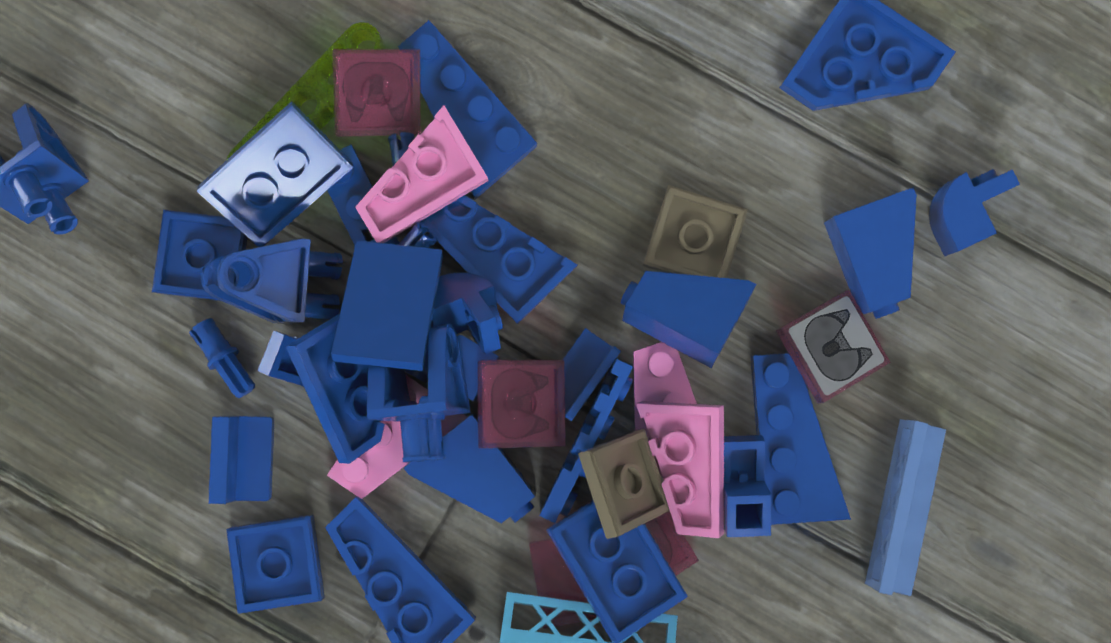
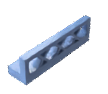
[865,419,946,596]

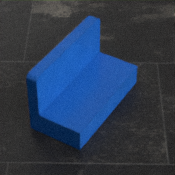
[555,328,621,422]
[208,416,274,504]

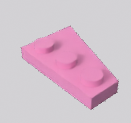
[355,105,489,243]
[633,342,697,477]
[327,374,469,499]
[636,401,724,538]

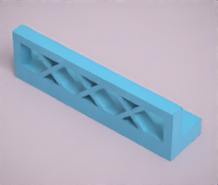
[500,592,678,643]

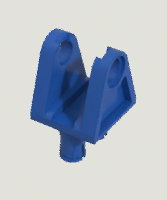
[0,103,89,235]
[201,239,343,324]
[367,323,470,462]

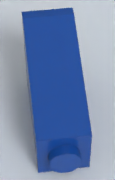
[824,187,917,319]
[620,271,756,368]
[404,414,536,523]

